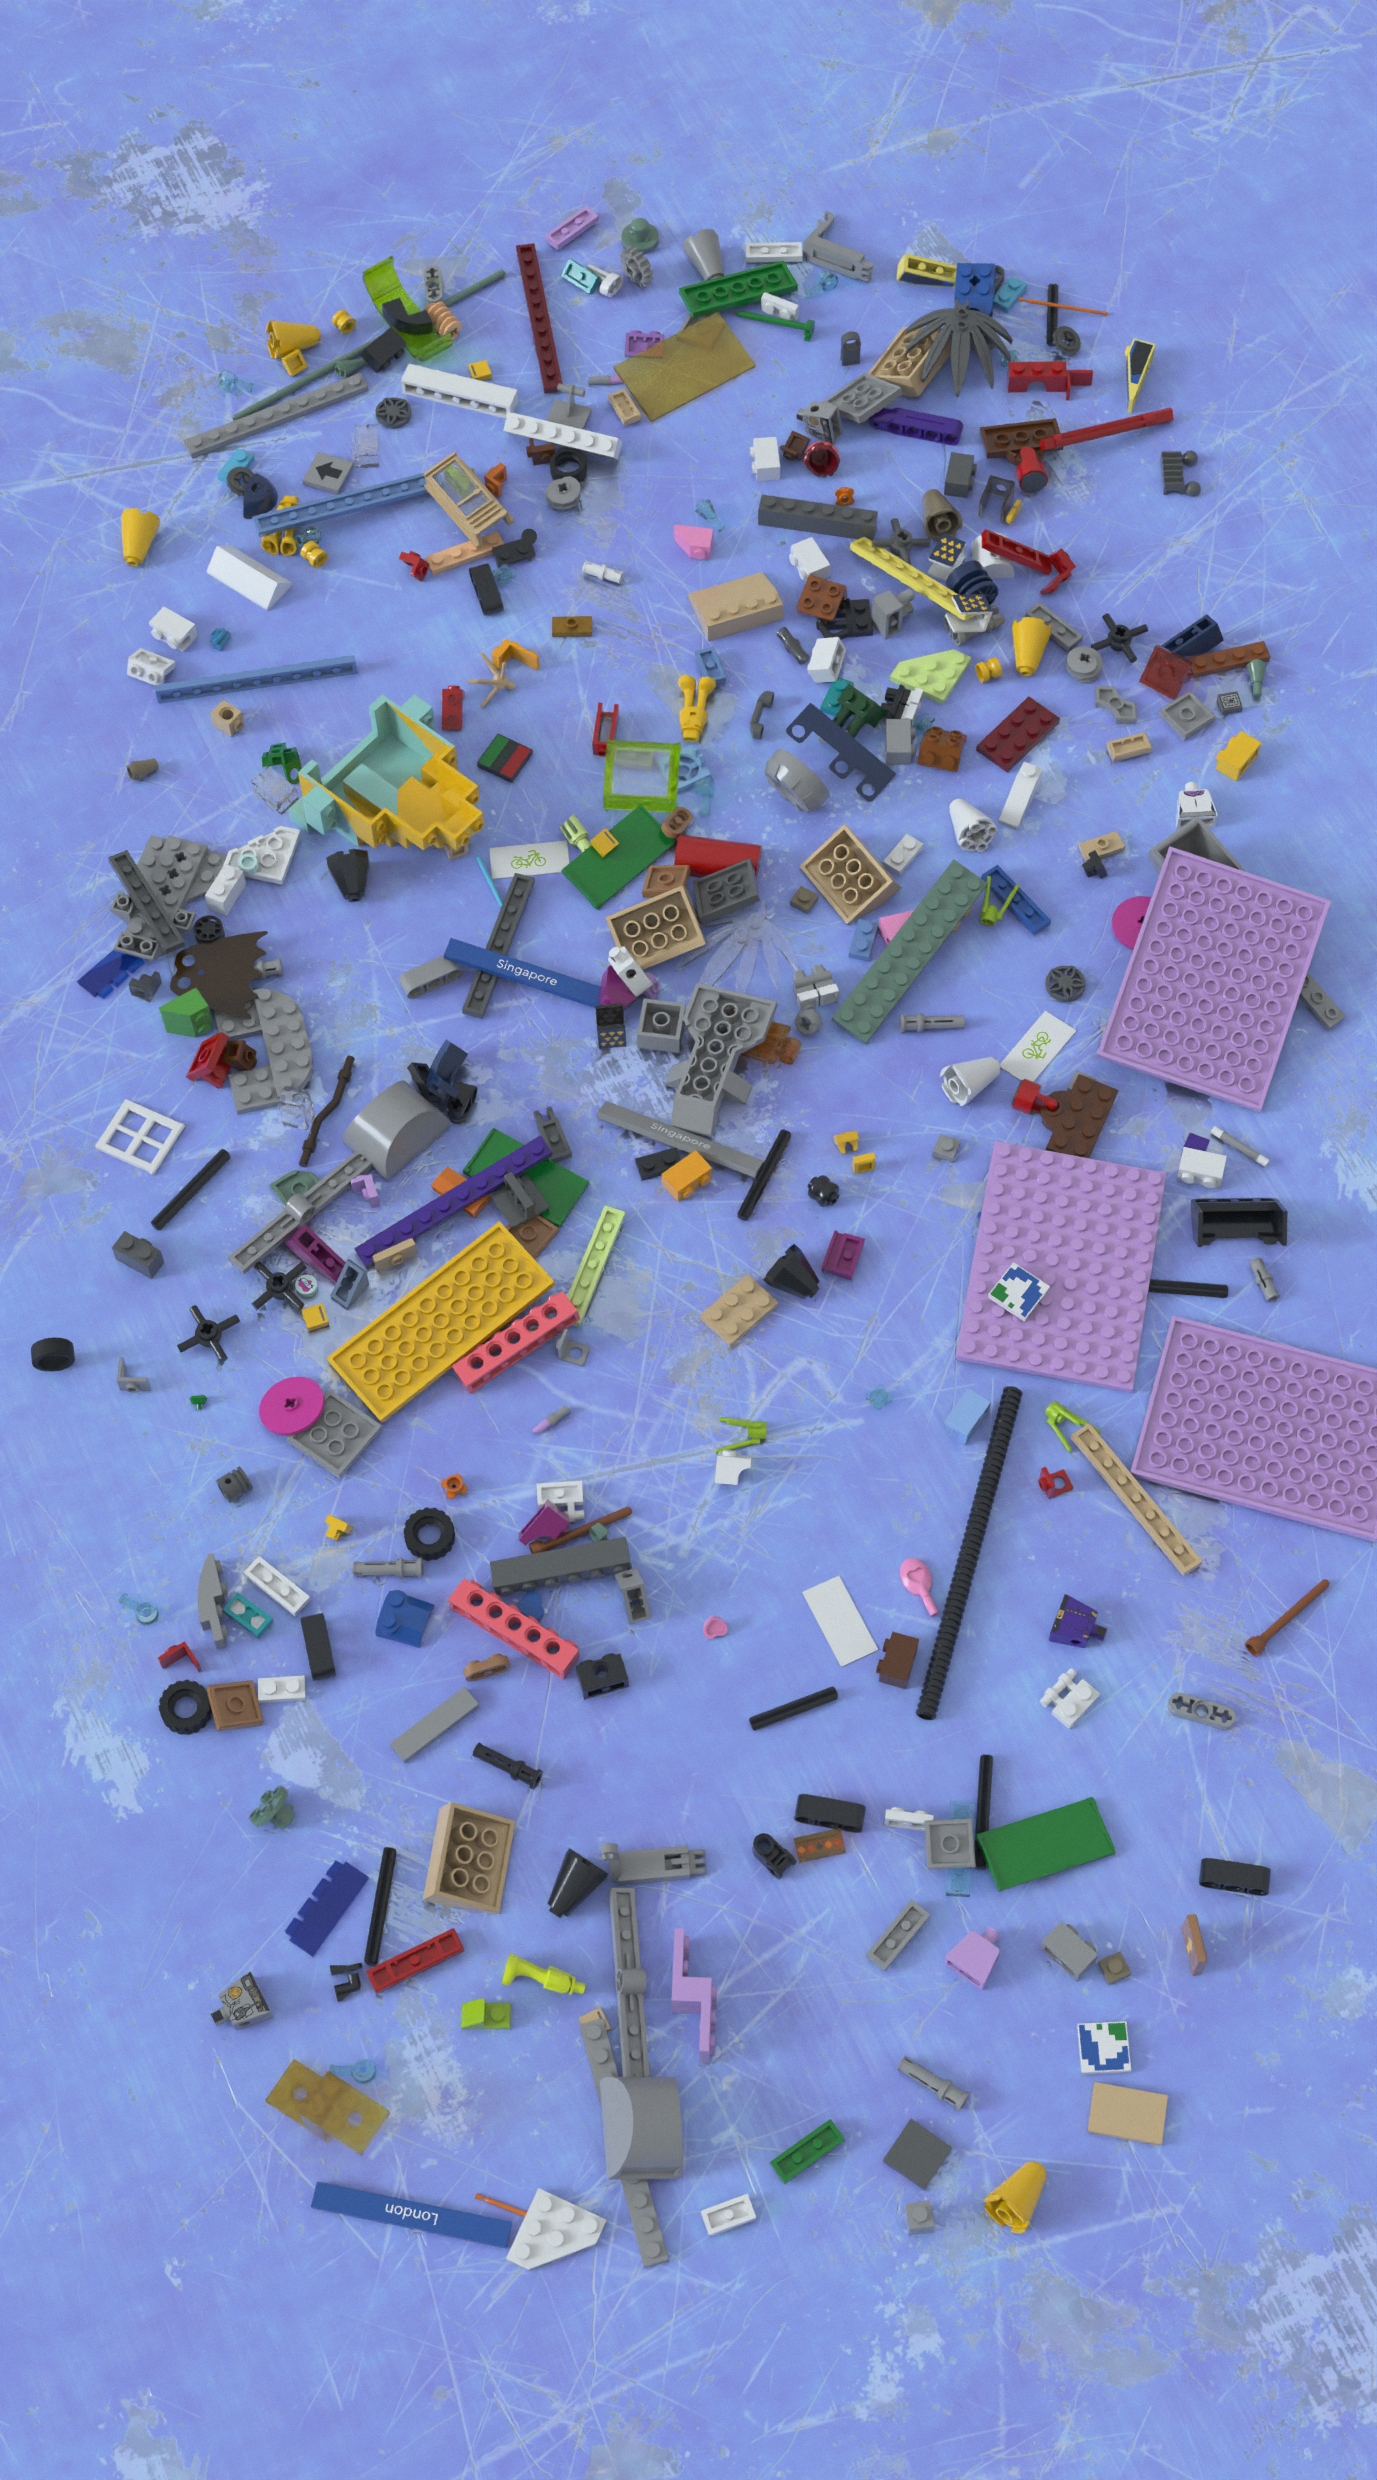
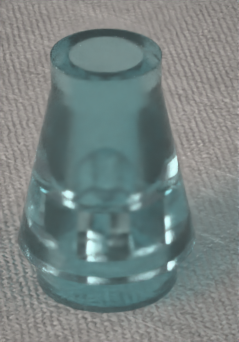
[294,526,322,547]

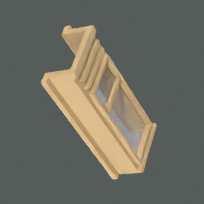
[423,451,515,548]

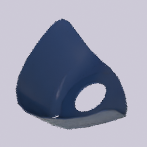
[243,473,278,519]

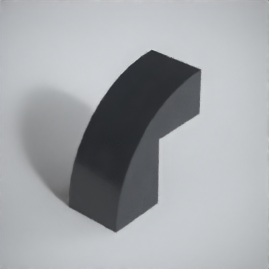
[382,298,432,335]

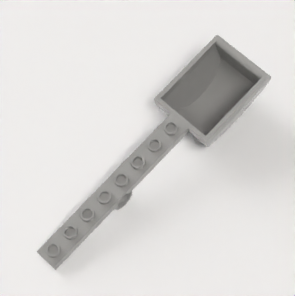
[1148,816,1346,1031]
[228,1080,450,1275]
[600,1887,683,2180]

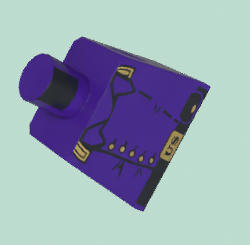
[1049,1594,1108,1648]

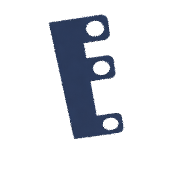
[786,702,896,801]

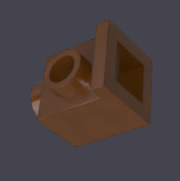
[222,1040,257,1071]

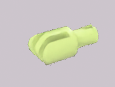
[559,814,591,853]

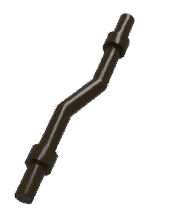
[299,1055,355,1167]

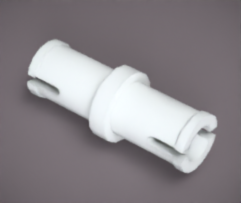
[582,560,624,584]

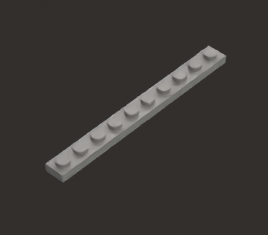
[184,373,368,459]
[579,2018,669,2268]

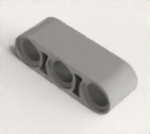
[398,955,462,999]

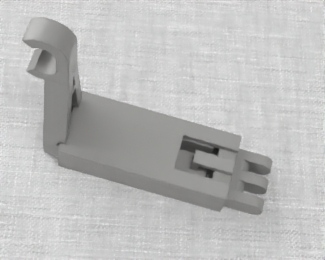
[803,211,873,282]
[601,1843,707,1886]

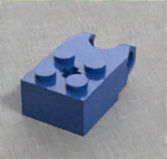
[954,263,996,317]

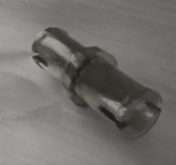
[776,627,810,665]

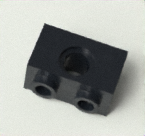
[576,1653,629,1700]

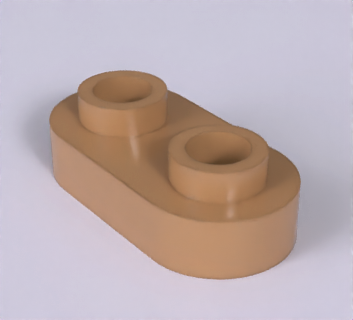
[661,807,693,839]
[463,1653,510,1682]

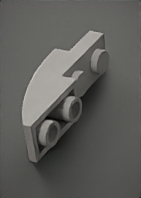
[198,1553,229,1649]

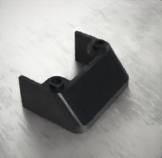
[1191,1198,1288,1247]

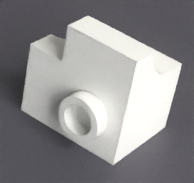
[715,1450,752,1485]

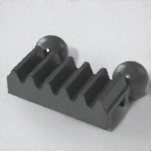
[1160,450,1201,497]

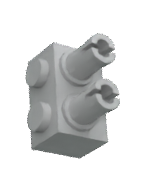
[872,588,915,639]

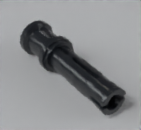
[472,1742,543,1790]

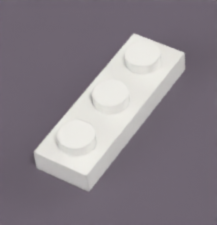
[746,242,802,263]
[243,1556,311,1617]

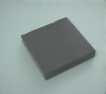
[883,2119,952,2191]

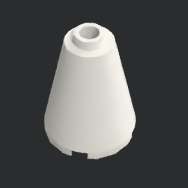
[940,1057,1001,1106]

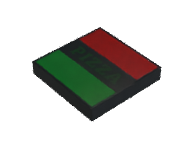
[477,734,533,783]

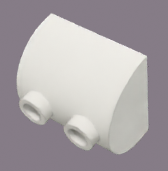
[971,532,1014,579]

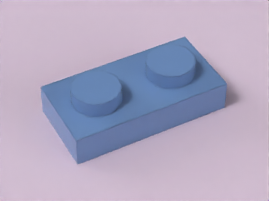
[695,646,726,685]
[848,919,879,962]

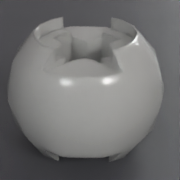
[795,1009,822,1035]

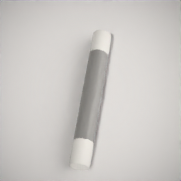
[1210,1126,1270,1167]

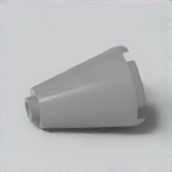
[682,229,724,281]

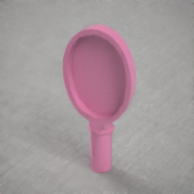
[900,1558,939,1617]

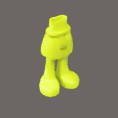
[502,1953,586,1995]

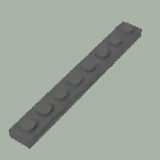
[462,873,535,1019]

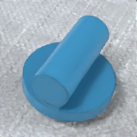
[210,628,231,651]

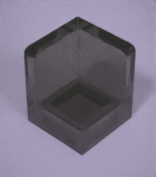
[128,971,162,1002]

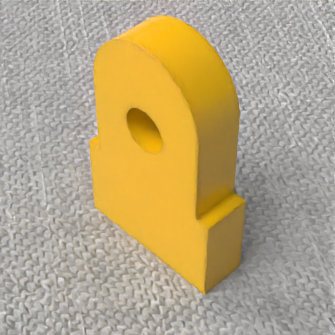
[1006,499,1021,525]

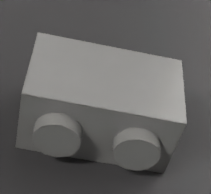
[885,719,915,764]
[1040,1921,1098,1982]

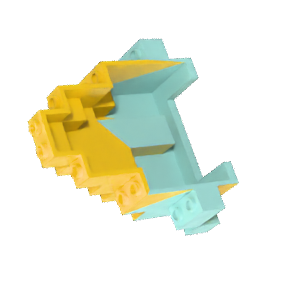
[288,694,484,851]

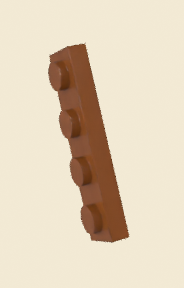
[1187,641,1270,678]

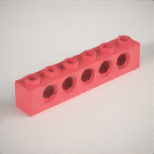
[452,1291,580,1394]
[448,1578,580,1680]

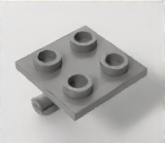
[546,383,592,430]

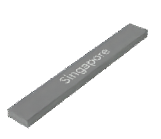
[597,1101,764,1177]

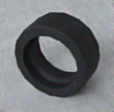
[550,448,587,483]
[31,1337,75,1372]

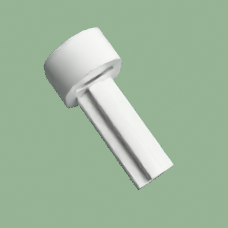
[587,264,623,297]

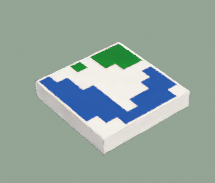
[988,1262,1050,1322]
[1077,2021,1131,2075]

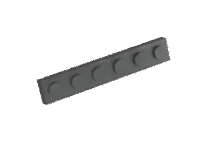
[108,850,185,954]

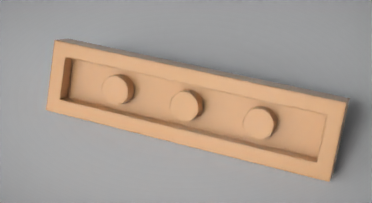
[425,531,504,576]

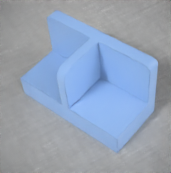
[944,1389,991,1445]

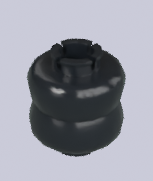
[807,1175,840,1207]

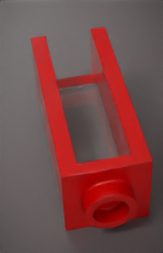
[592,702,619,757]

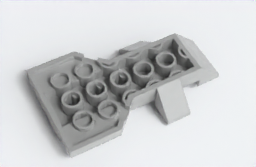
[110,835,227,961]
[665,983,778,1137]

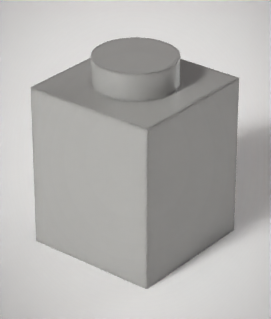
[904,2201,934,2236]

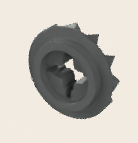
[1052,326,1081,356]
[226,467,258,497]

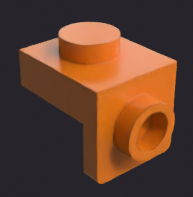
[484,462,507,498]

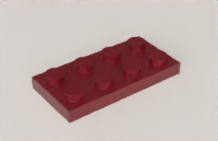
[976,696,1060,773]

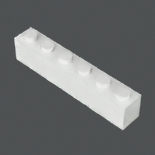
[401,364,518,418]
[503,412,623,460]

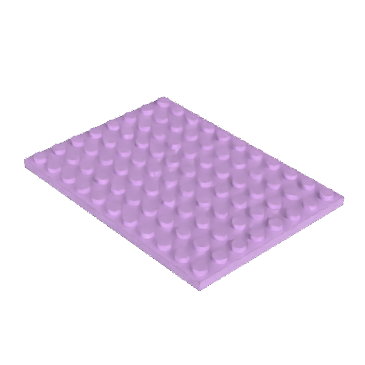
[1096,846,1331,1113]
[955,1141,1166,1393]
[1130,1315,1377,1542]

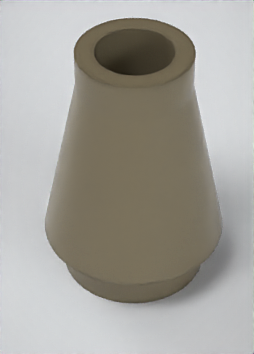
[126,758,159,781]

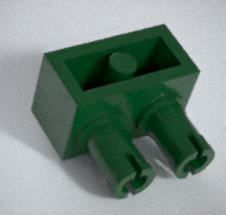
[832,684,886,738]

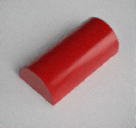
[674,834,762,881]

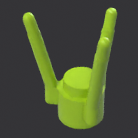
[979,876,1020,926]
[1045,1401,1101,1452]
[715,1417,767,1453]

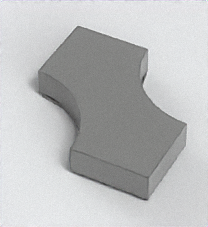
[1095,686,1137,724]

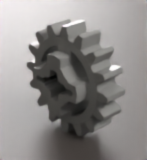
[620,246,653,288]

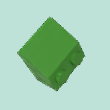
[159,988,214,1038]

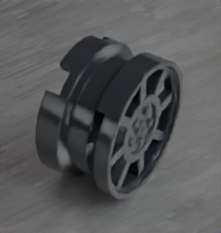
[194,915,225,944]

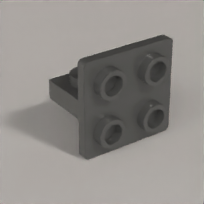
[490,1172,549,1228]

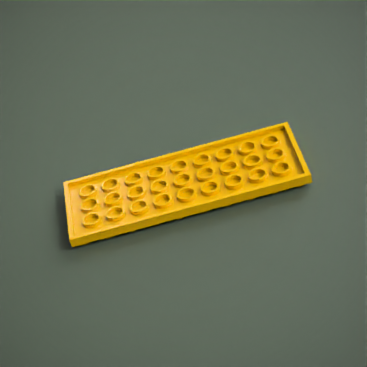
[326,1221,555,1423]

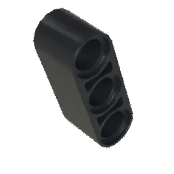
[469,563,504,616]
[300,1613,336,1681]
[794,1794,866,1833]
[1199,1858,1271,1896]

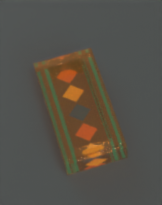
[794,1828,846,1863]

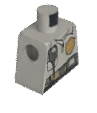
[796,401,843,445]
[210,1971,273,2030]

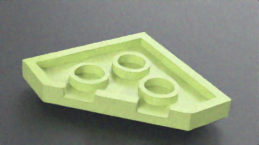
[890,649,971,705]

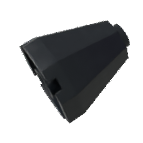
[326,849,370,902]
[763,1244,820,1299]

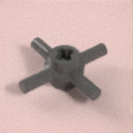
[872,518,930,565]

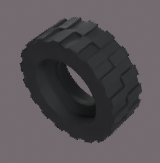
[403,1507,455,1561]
[159,1680,212,1735]

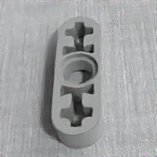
[424,266,444,305]
[1168,1693,1236,1730]

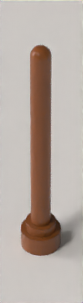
[528,1507,632,1554]
[1245,1579,1330,1657]

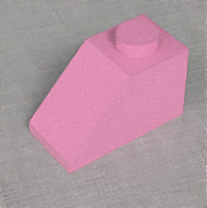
[674,524,713,560]

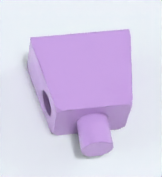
[944,1927,1000,1990]

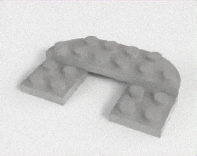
[214,989,314,1115]

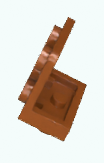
[797,575,847,621]
[917,726,967,772]

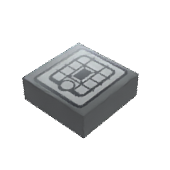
[1217,691,1243,715]

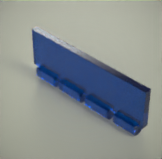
[77,950,148,999]
[284,1860,369,1957]

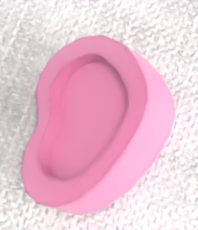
[703,1616,728,1639]

